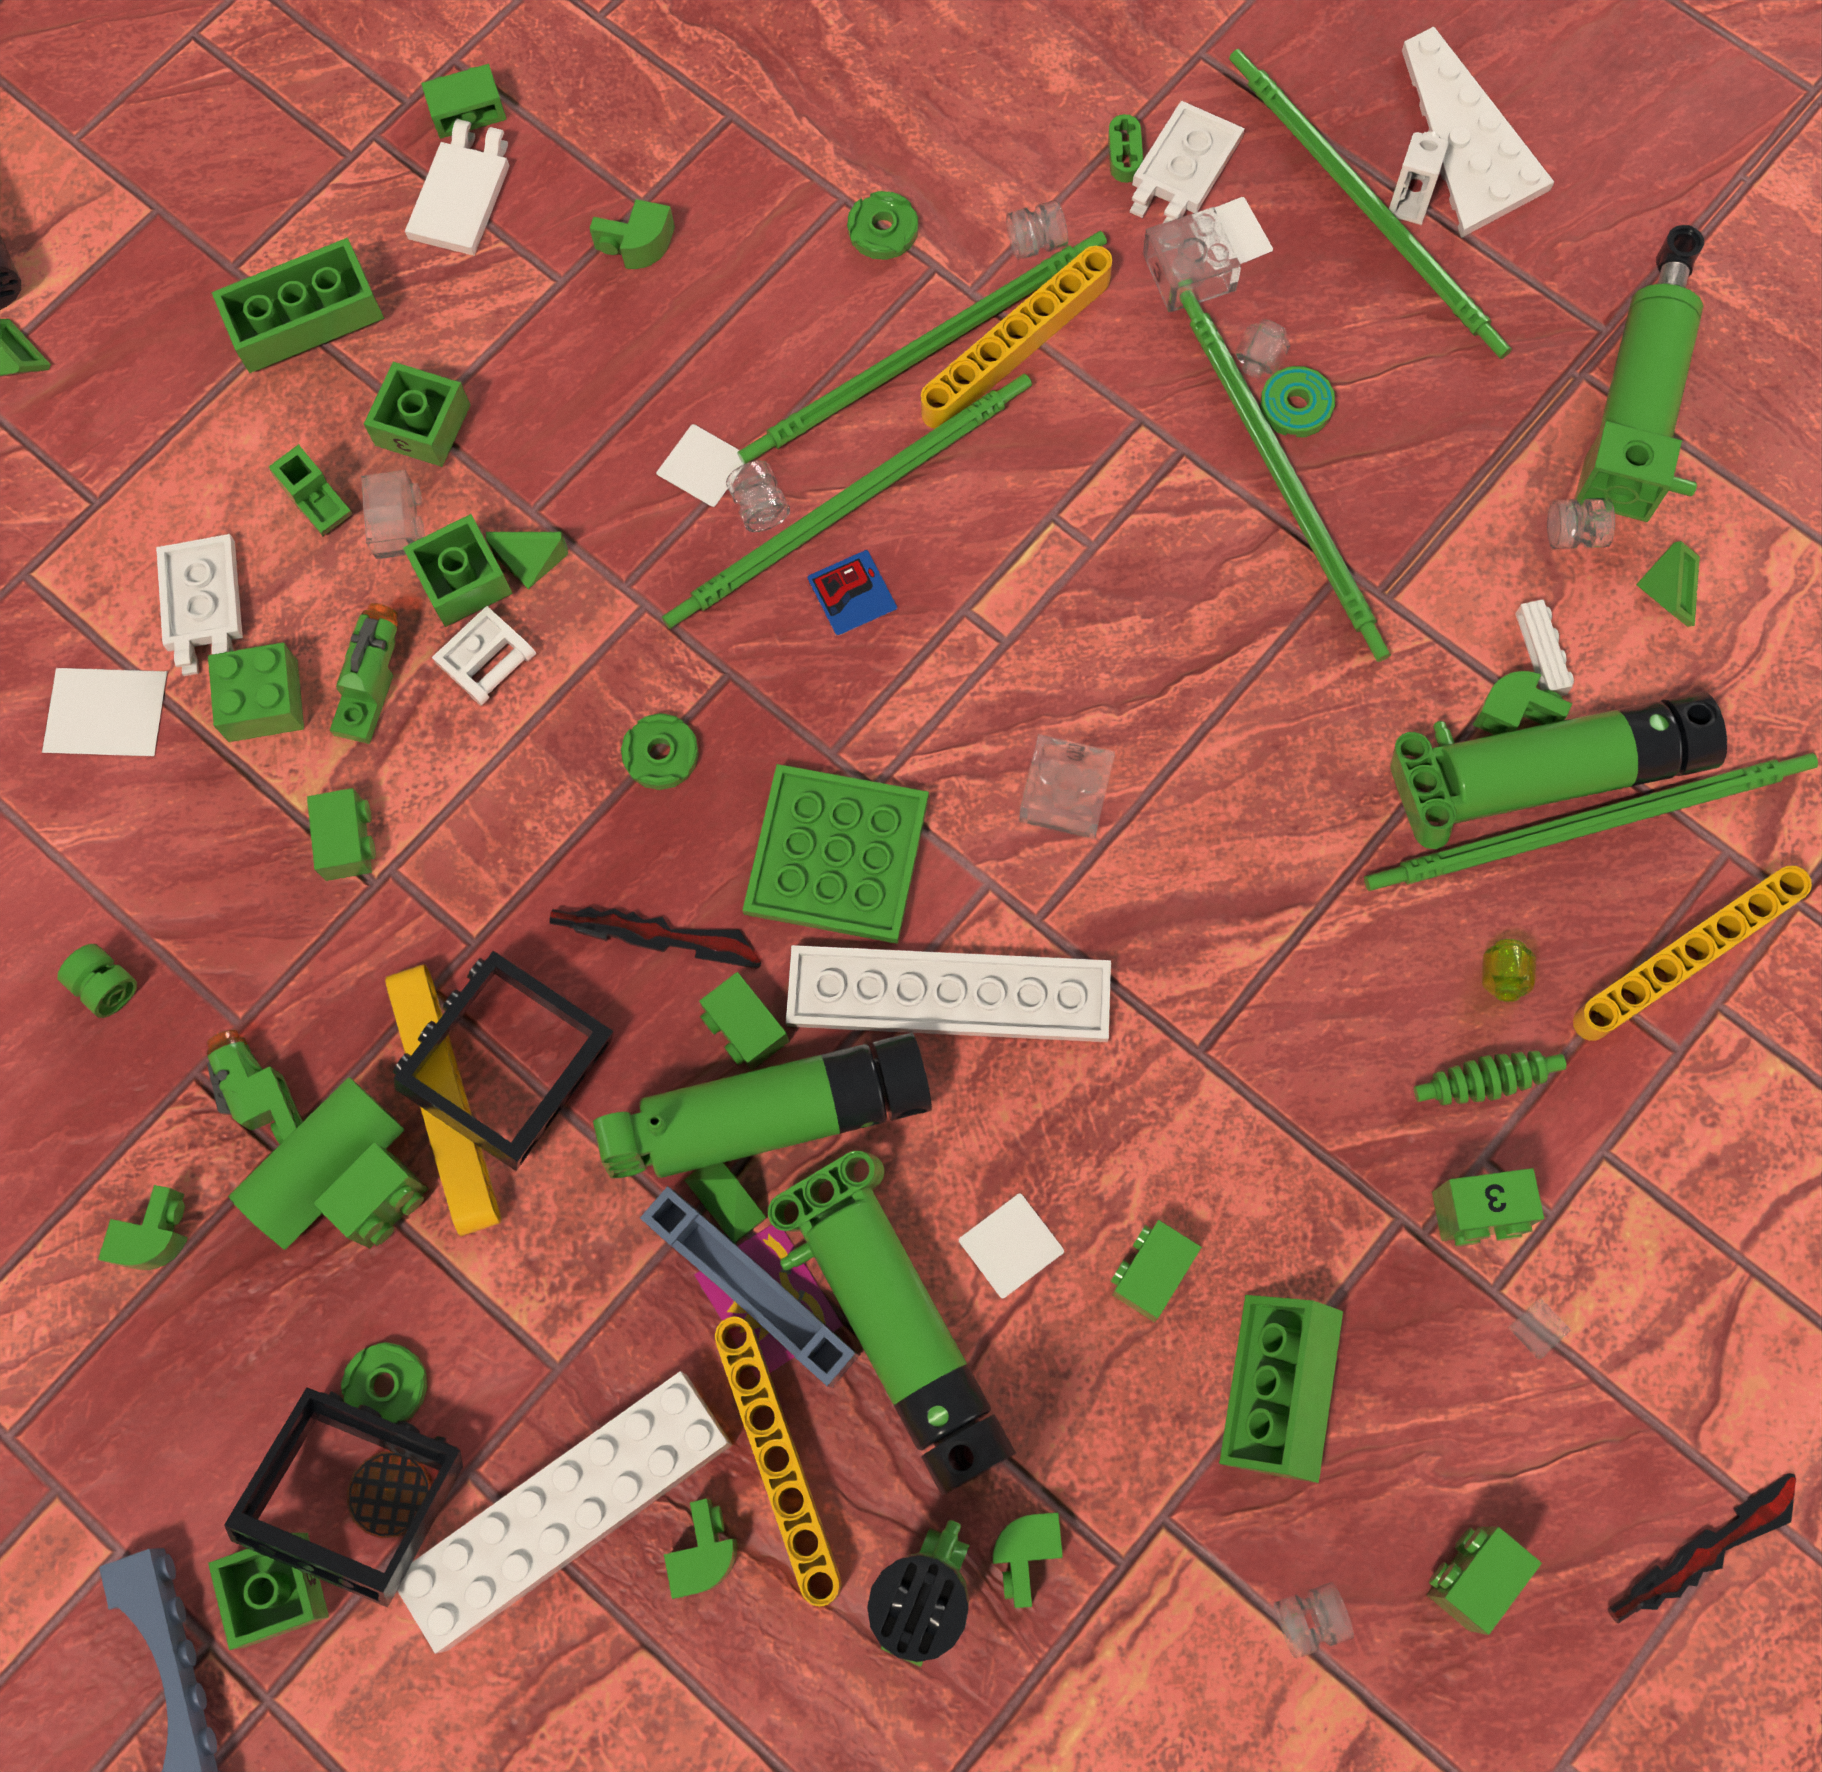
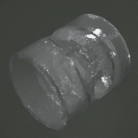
[1006,200,1068,260]
[726,460,790,532]
[1547,498,1615,550]
[1274,1582,1354,1659]

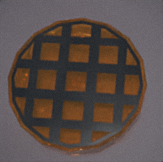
[347,1451,433,1538]

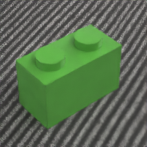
[421,64,507,139]
[307,788,376,881]
[699,972,790,1071]
[1111,1220,1202,1323]

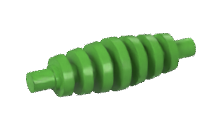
[1414,1050,1566,1105]

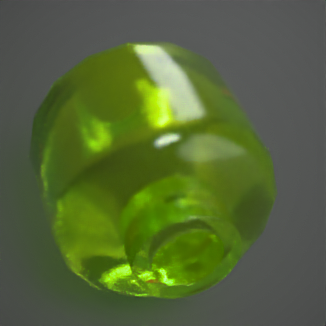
[1482,939,1536,1002]

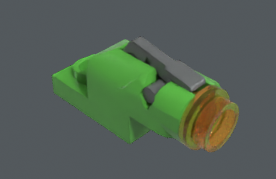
[330,603,399,744]
[206,1030,303,1144]

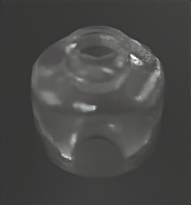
[1235,319,1290,378]

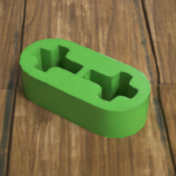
[1108,114,1143,183]

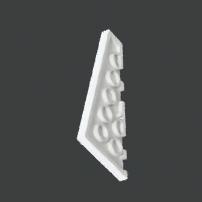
[1402,27,1554,238]

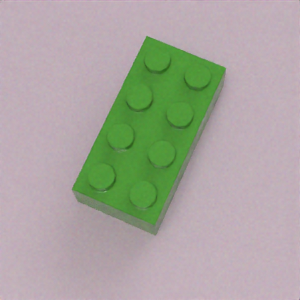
[211,237,384,373]

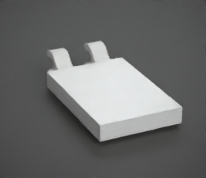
[1130,101,1245,232]
[405,119,510,256]
[156,534,243,676]

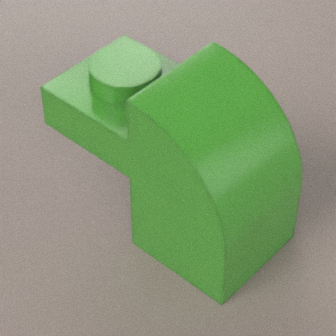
[589,199,675,269]
[269,444,352,536]
[1473,671,1572,735]
[98,1185,188,1270]
[664,1499,737,1599]
[992,1512,1063,1608]

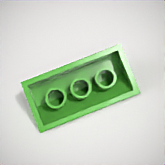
[1219,1295,1343,1483]

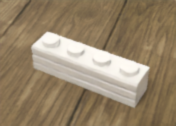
[1515,599,1574,696]

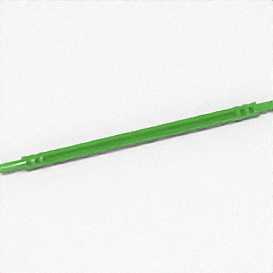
[1229,49,1512,359]
[737,231,1107,465]
[1177,286,1391,662]
[662,373,1032,629]
[1364,753,1818,891]

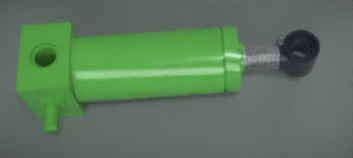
[1574,225,1704,522]

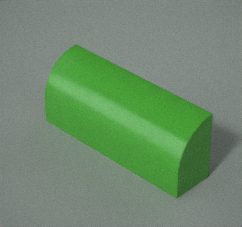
[228,1077,405,1250]

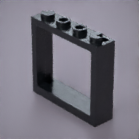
[392,951,613,1171]
[224,1387,463,1608]

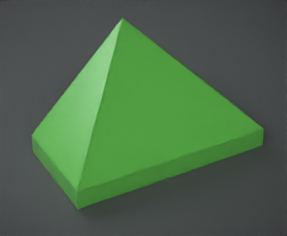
[0,319,51,376]
[486,532,568,589]
[1636,541,1700,627]
[684,1163,767,1244]

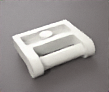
[432,606,536,706]

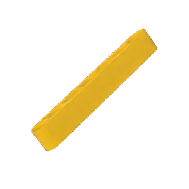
[921,246,1112,429]
[1573,866,1812,1041]
[385,964,501,1237]
[715,1317,842,1607]

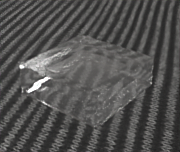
[1508,1298,1571,1359]

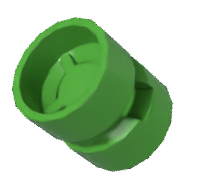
[57,943,137,1018]

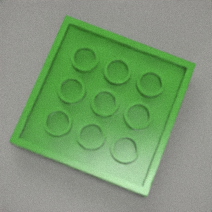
[742,764,929,944]

